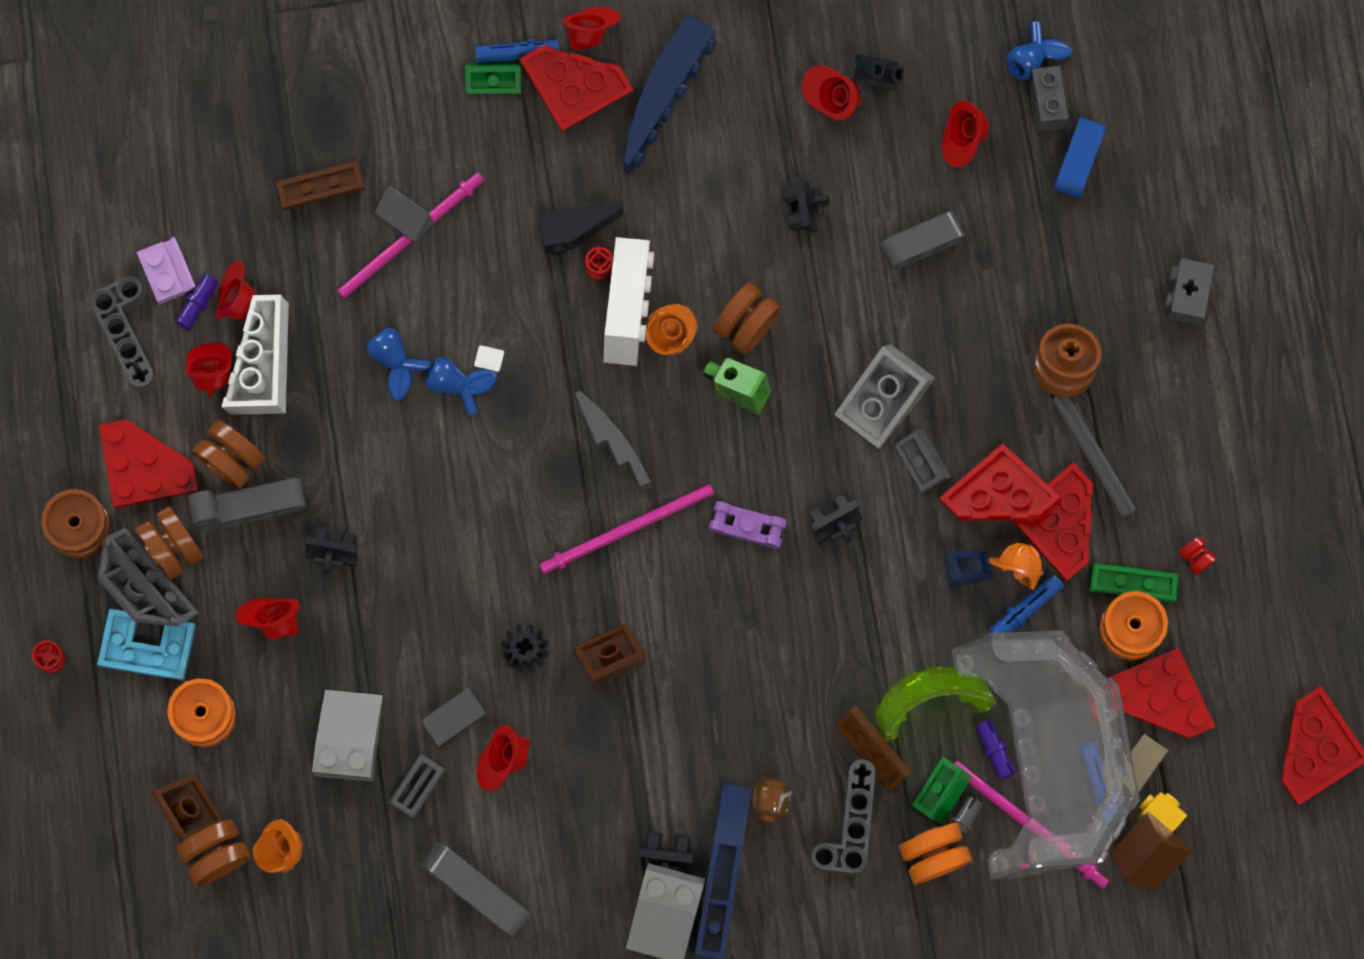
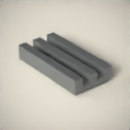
[389,754,446,819]

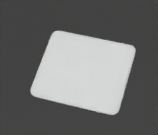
[474,345,504,372]

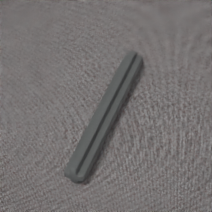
[1053,396,1136,517]

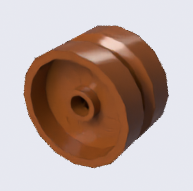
[713,282,782,355]
[1033,324,1102,397]
[191,419,266,490]
[41,489,111,559]
[135,506,205,581]
[175,819,252,887]

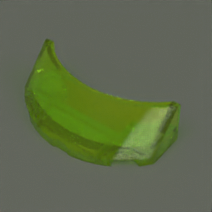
[875,667,996,742]

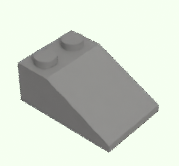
[834,344,935,449]
[312,690,383,782]
[626,863,705,959]

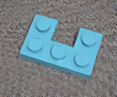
[97,609,196,681]

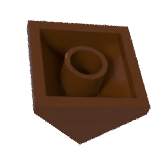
[574,623,645,688]
[151,774,224,843]
[1111,812,1193,891]

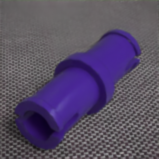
[175,274,219,331]
[975,720,1016,780]

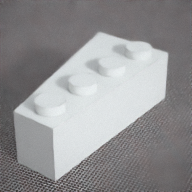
[603,237,654,366]
[222,295,289,415]

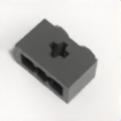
[1029,66,1069,133]
[1164,258,1214,326]

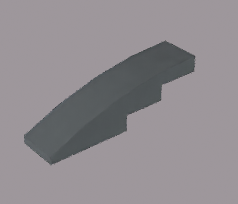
[575,391,651,493]

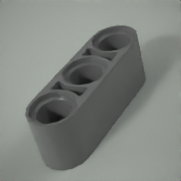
[881,211,966,270]

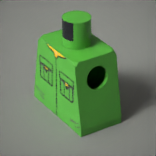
[703,358,771,415]

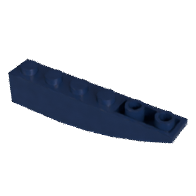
[624,13,717,174]
[694,783,752,959]

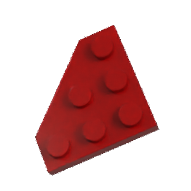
[519,45,633,133]
[99,420,199,509]
[940,444,1062,521]
[1011,462,1093,582]
[1099,648,1215,740]
[1280,686,1364,806]

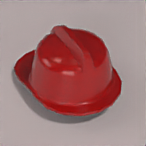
[561,7,621,51]
[801,65,862,120]
[942,101,989,168]
[215,260,256,321]
[185,343,232,397]
[235,598,300,639]
[476,725,530,791]

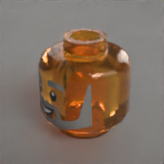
[751,777,792,822]

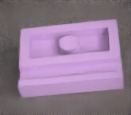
[137,237,196,305]

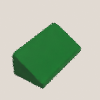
[465,62,521,94]
[912,757,972,824]

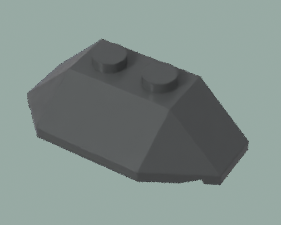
[97,528,199,626]

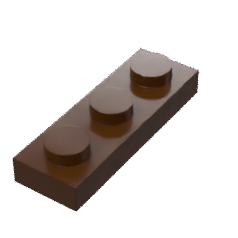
[276,161,365,211]
[834,706,912,791]

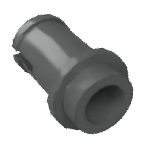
[951,796,983,836]

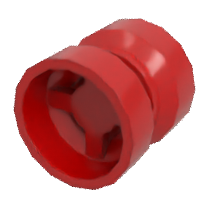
[585,247,613,282]
[1178,536,1218,575]
[32,641,66,674]

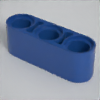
[1053,117,1106,199]

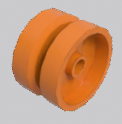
[1099,591,1168,661]
[167,678,237,748]
[898,822,973,885]

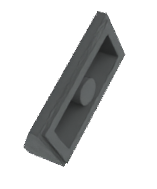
[375,186,434,243]
[893,429,951,493]
[421,688,486,747]

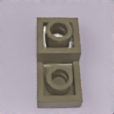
[1109,734,1168,800]

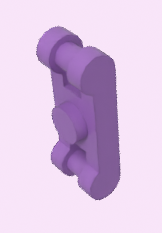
[708,501,787,549]

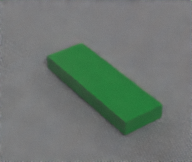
[1089,563,1179,603]

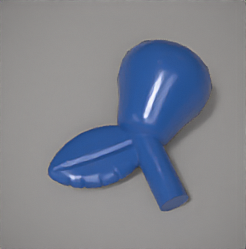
[1006,22,1073,81]
[366,328,430,401]
[425,358,497,416]

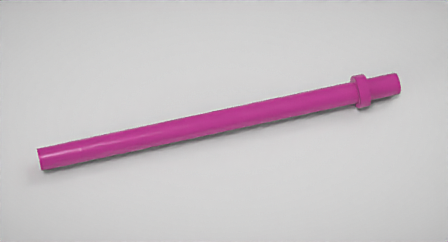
[337,172,484,299]
[539,484,714,574]
[954,760,1110,889]

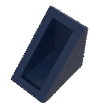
[943,551,993,588]

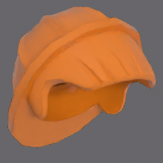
[645,304,698,355]
[988,543,1044,590]
[253,819,303,873]

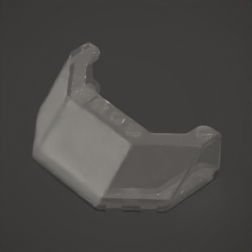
[952,631,1140,880]

